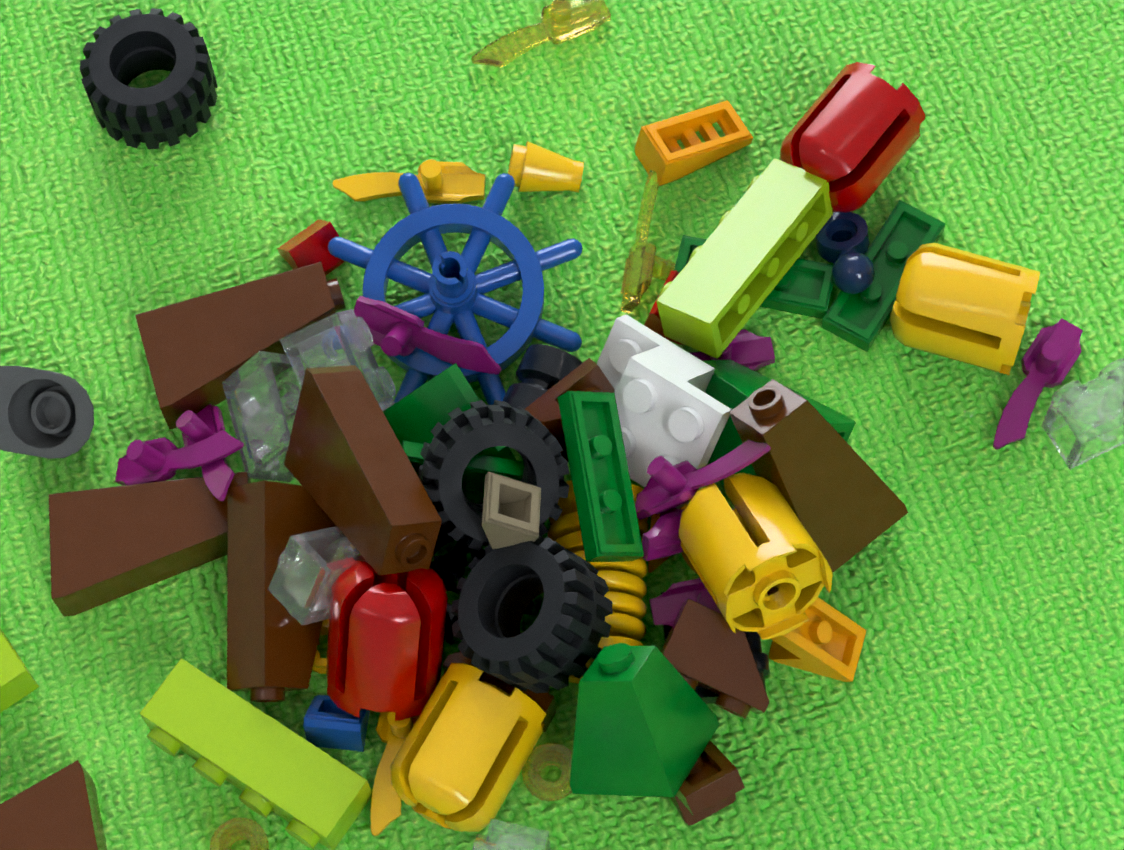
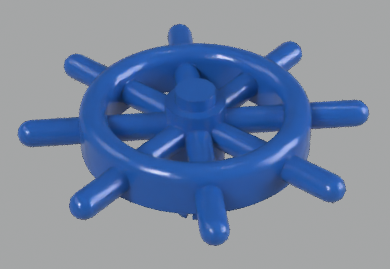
[324,172,583,405]

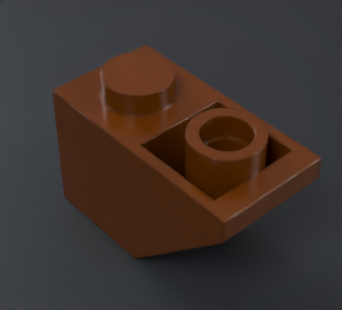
[661,598,769,719]

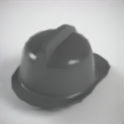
[0,366,94,459]

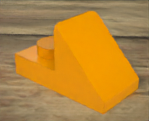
[769,597,867,682]

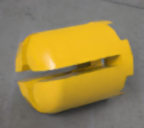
[890,243,1040,375]
[679,472,833,640]
[390,663,546,832]

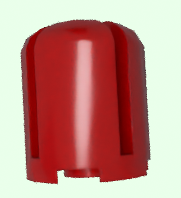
[779,62,926,212]
[326,557,448,721]

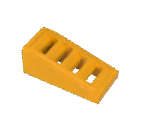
[635,100,753,187]

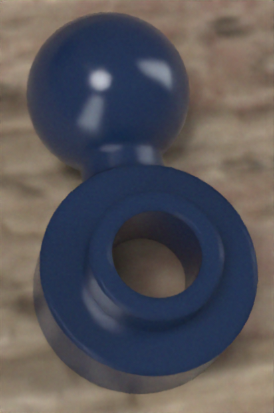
[815,212,875,294]

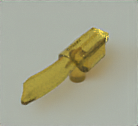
[472,0,611,68]
[620,170,675,314]

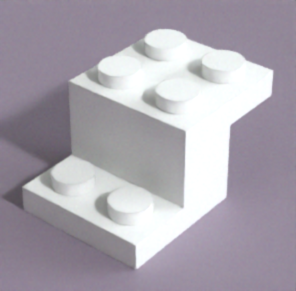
[597,315,732,509]

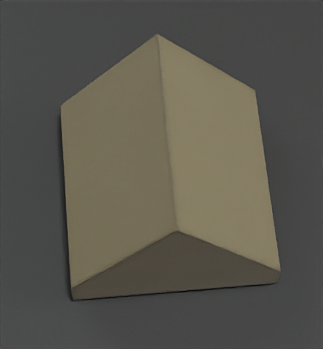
[482,472,541,549]

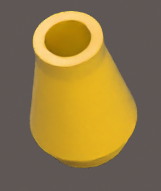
[508,141,584,192]

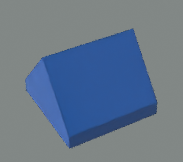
[303,694,370,752]

